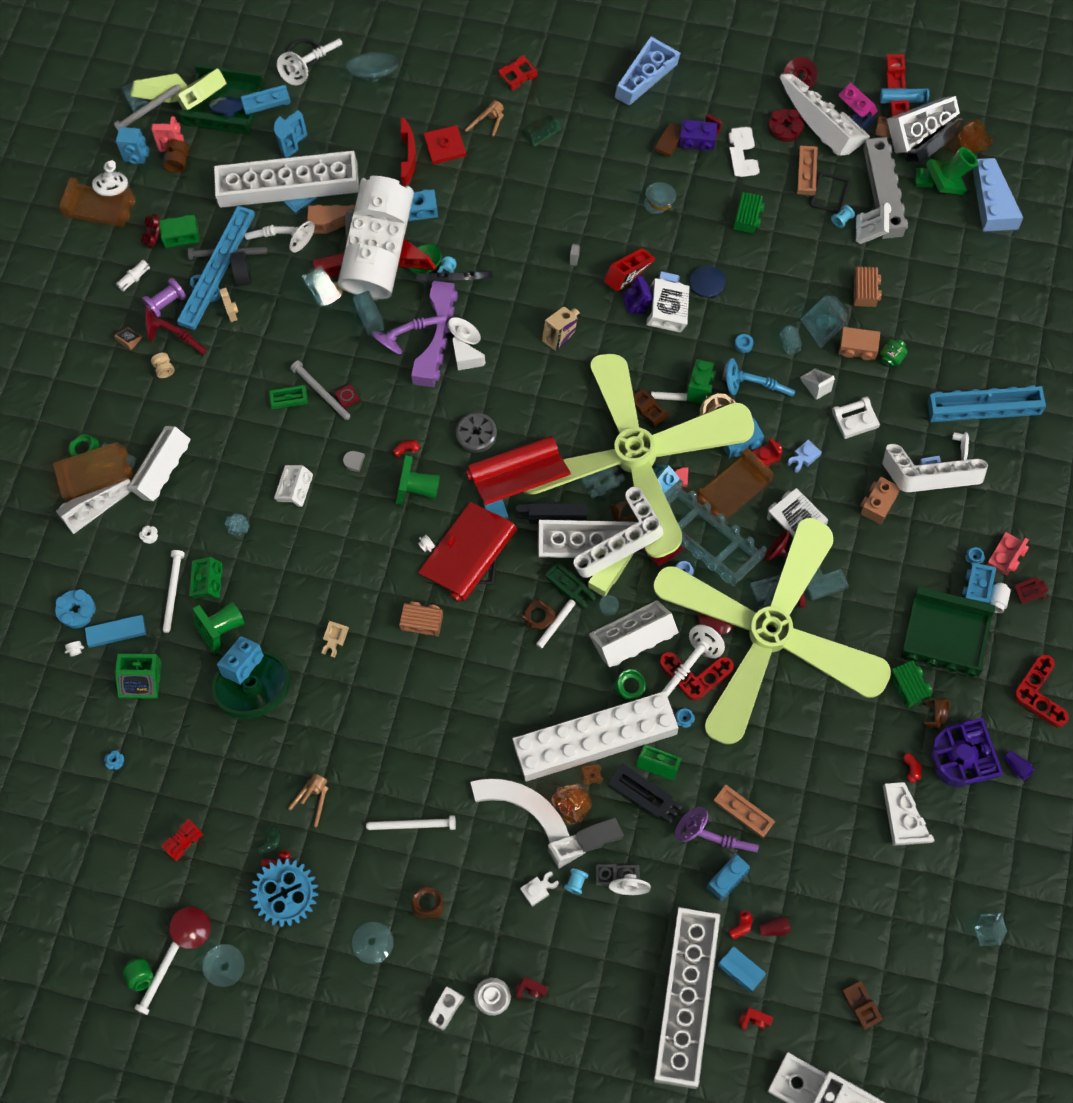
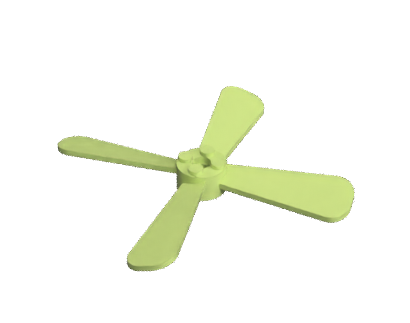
[524,354,754,558]
[654,518,891,744]

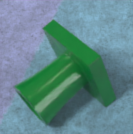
[926,147,978,195]
[396,455,440,505]
[193,601,245,655]

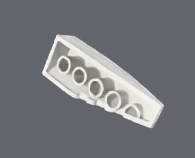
[780,74,870,156]
[538,520,639,558]

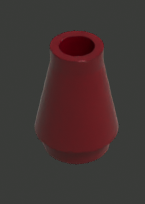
[759,915,791,937]

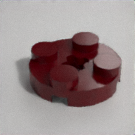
[768,109,804,142]

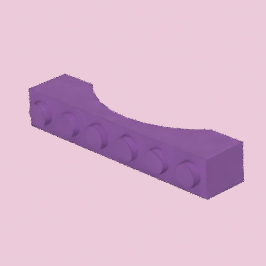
[411,281,458,387]

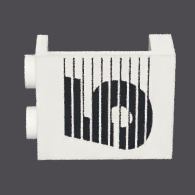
[647,279,689,333]
[767,488,828,538]

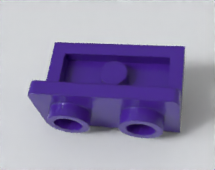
[680,120,717,151]

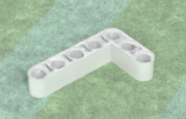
[882,444,988,492]
[574,487,663,578]

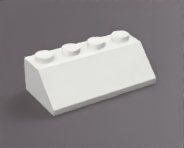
[589,600,679,667]

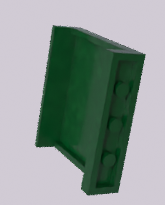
[179,64,264,135]
[901,586,996,677]

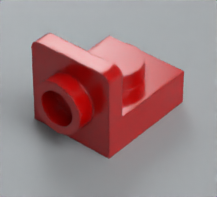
[751,438,783,469]
[739,1007,773,1031]

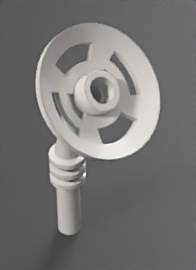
[277,38,343,85]
[92,160,128,196]
[245,221,315,252]
[662,625,725,697]

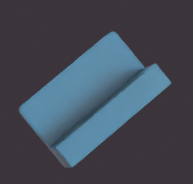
[718,947,766,994]

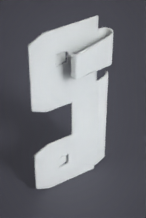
[728,127,759,177]

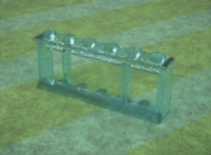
[664,479,767,587]

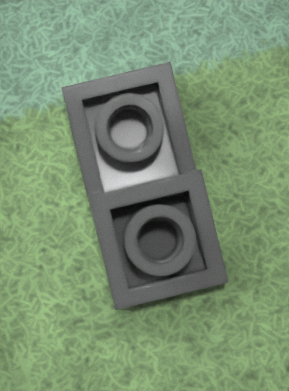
[576,818,624,852]
[596,864,640,887]

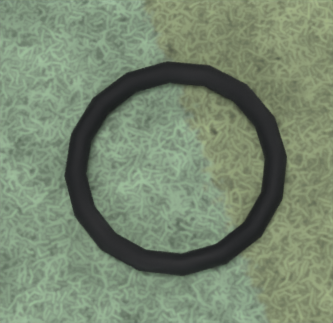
[286,38,320,68]

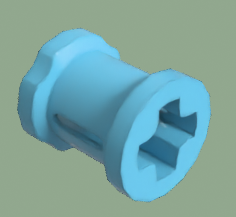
[831,205,855,228]
[438,256,457,273]
[564,868,588,895]

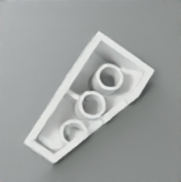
[56,479,132,534]

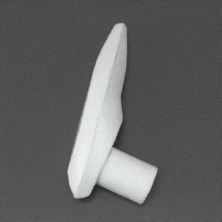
[952,432,969,460]

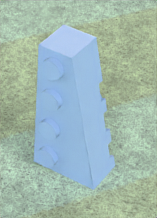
[615,37,680,106]
[973,158,1023,231]

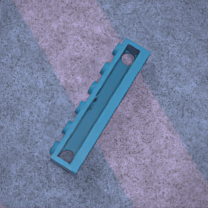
[927,385,1046,422]

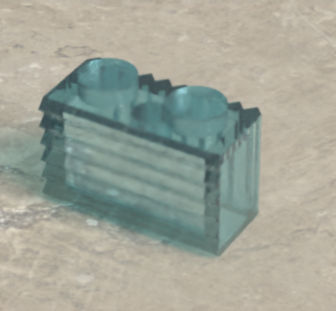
[353,291,384,336]

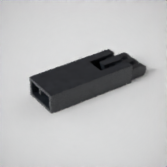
[903,118,964,163]
[516,504,587,524]
[608,763,683,824]

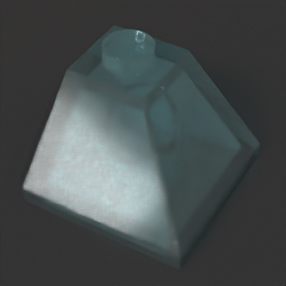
[800,295,847,348]

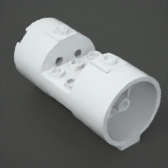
[338,176,414,301]

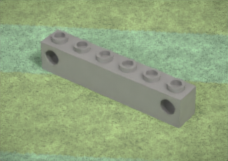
[863,137,908,239]

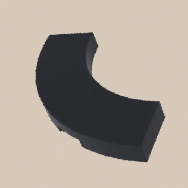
[416,271,493,281]

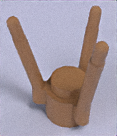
[465,100,504,136]
[288,774,328,827]

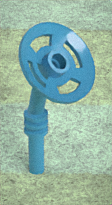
[726,358,795,397]

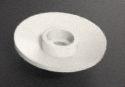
[448,318,481,344]
[609,874,651,895]

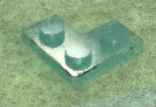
[806,567,849,601]

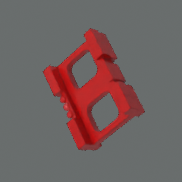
[498,55,538,91]
[161,819,203,862]

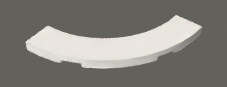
[470,779,570,843]

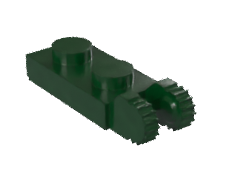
[544,562,596,609]

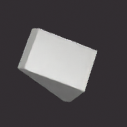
[453,337,485,370]
[800,369,835,400]
[548,835,585,868]

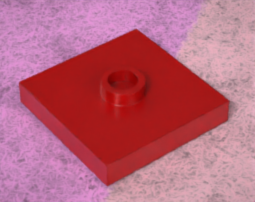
[424,125,466,165]

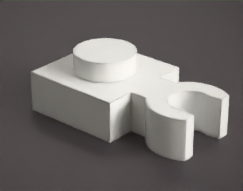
[520,872,559,907]

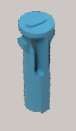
[880,88,929,103]

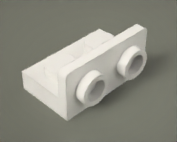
[274,465,313,507]

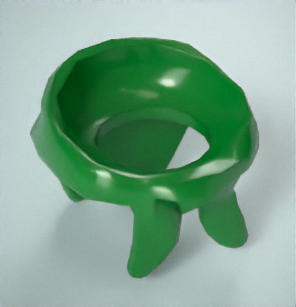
[69,434,100,463]
[613,669,646,702]

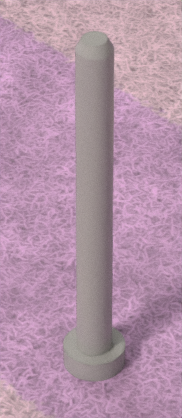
[114,84,181,131]
[290,360,350,420]

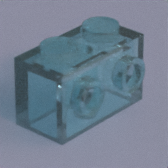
[302,265,341,306]

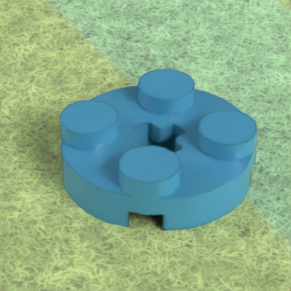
[55,589,96,629]

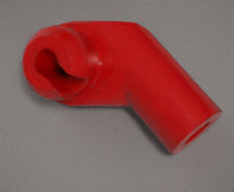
[392,439,420,458]
[902,752,921,783]
[261,850,291,869]
[729,910,753,940]

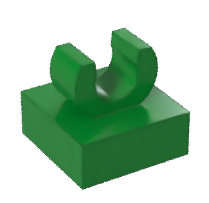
[915,168,934,188]

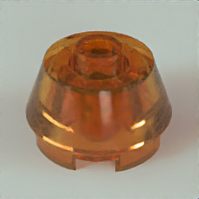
[958,119,993,154]
[552,784,592,825]

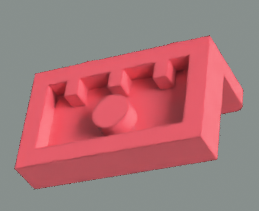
[152,116,184,152]
[987,532,1029,576]

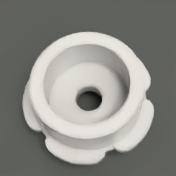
[139,526,158,544]
[418,535,435,552]
[65,641,84,656]

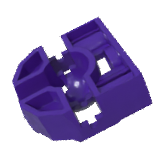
[930,717,1003,788]

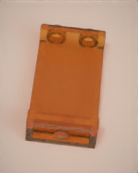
[59,177,135,227]
[53,442,133,502]
[697,448,774,522]

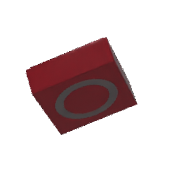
[335,384,360,409]

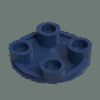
[209,96,243,117]
[690,265,726,298]

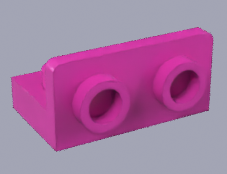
[839,82,878,118]

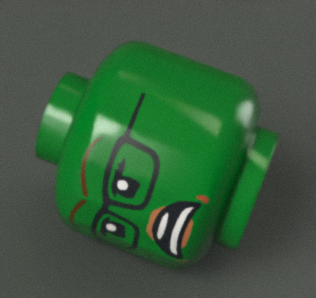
[880,339,908,367]

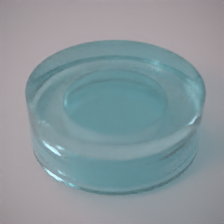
[599,595,619,616]

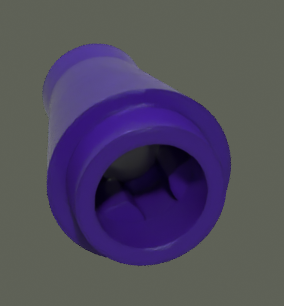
[1004,751,1035,781]

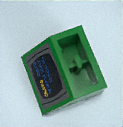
[115,654,162,699]

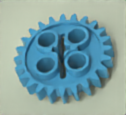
[251,859,319,927]

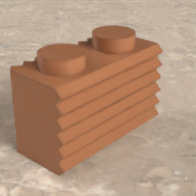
[854,266,881,307]
[400,602,443,637]

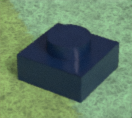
[851,113,874,130]

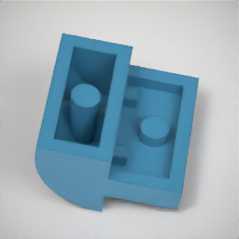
[274,110,307,158]

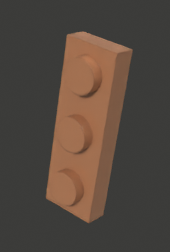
[797,146,818,195]
[713,785,775,839]

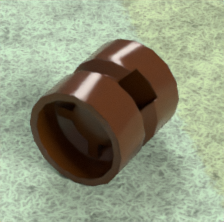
[162,139,189,173]

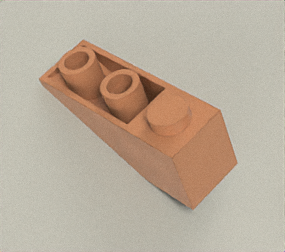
[307,205,355,234]

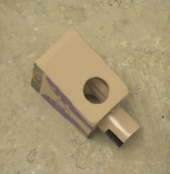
[542,307,581,351]

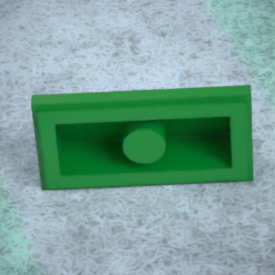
[636,744,682,780]

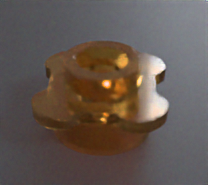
[582,764,603,786]

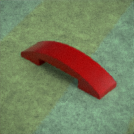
[886,54,910,117]
[401,118,416,187]

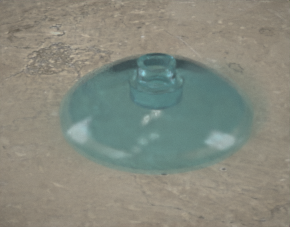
[347,53,399,81]

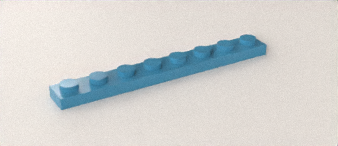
[177,206,255,330]

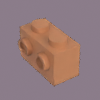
[838,327,880,360]
[860,477,900,525]

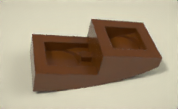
[654,123,682,157]
[633,389,669,427]
[841,980,883,1030]

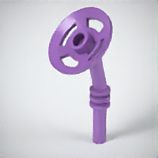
[371,315,446,354]
[675,807,759,853]

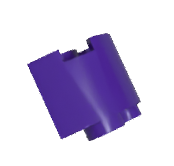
[622,276,653,315]

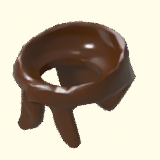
[610,499,637,522]
[522,598,555,630]
[922,697,950,729]
[412,886,444,919]

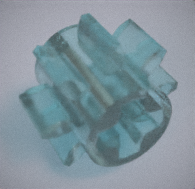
[225,513,250,537]

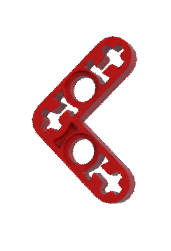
[660,652,734,701]
[1014,655,1069,728]

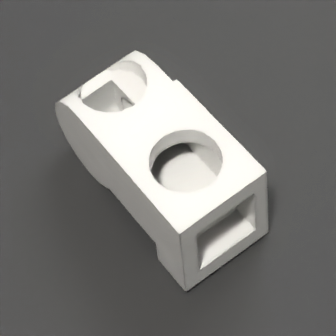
[428,987,465,1031]

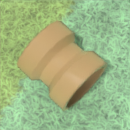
[151,353,175,378]

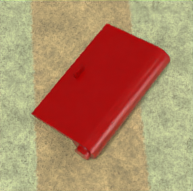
[465,436,571,505]
[418,502,517,602]

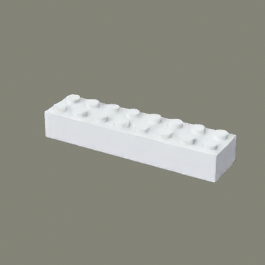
[214,151,359,208]
[513,691,678,782]
[654,908,720,1089]

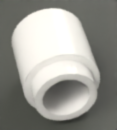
[989,583,1011,613]

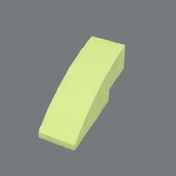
[588,553,634,597]

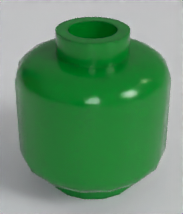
[122,959,153,991]

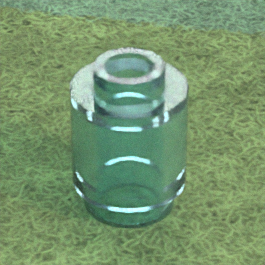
[780,325,802,354]

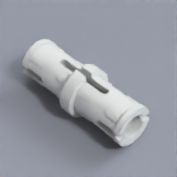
[116,260,150,292]

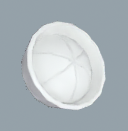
[474,978,511,1015]

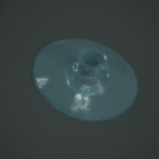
[352,922,394,964]
[203,944,245,987]

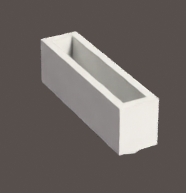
[128,426,191,501]

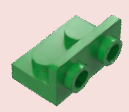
[189,557,222,599]

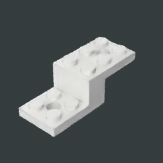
[768,1053,885,1103]

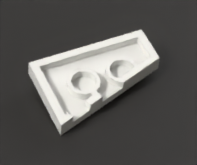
[883,782,935,845]

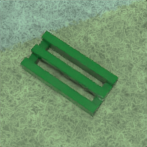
[269,385,308,409]

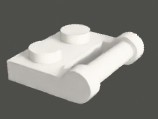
[856,203,891,244]
[832,396,880,439]

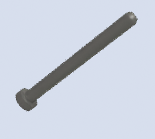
[188,247,268,260]

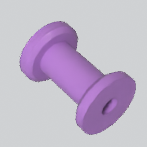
[142,277,187,318]

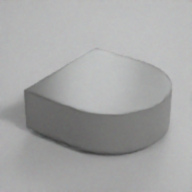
[570,244,580,266]
[343,451,365,472]

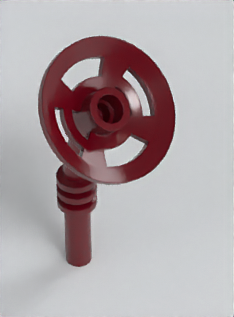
[145,305,208,356]
[763,530,807,608]

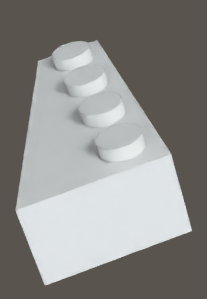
[887,96,960,153]

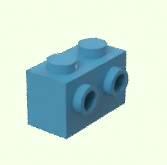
[116,127,149,164]
[217,636,264,684]

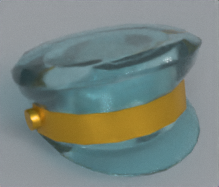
[644,182,677,214]

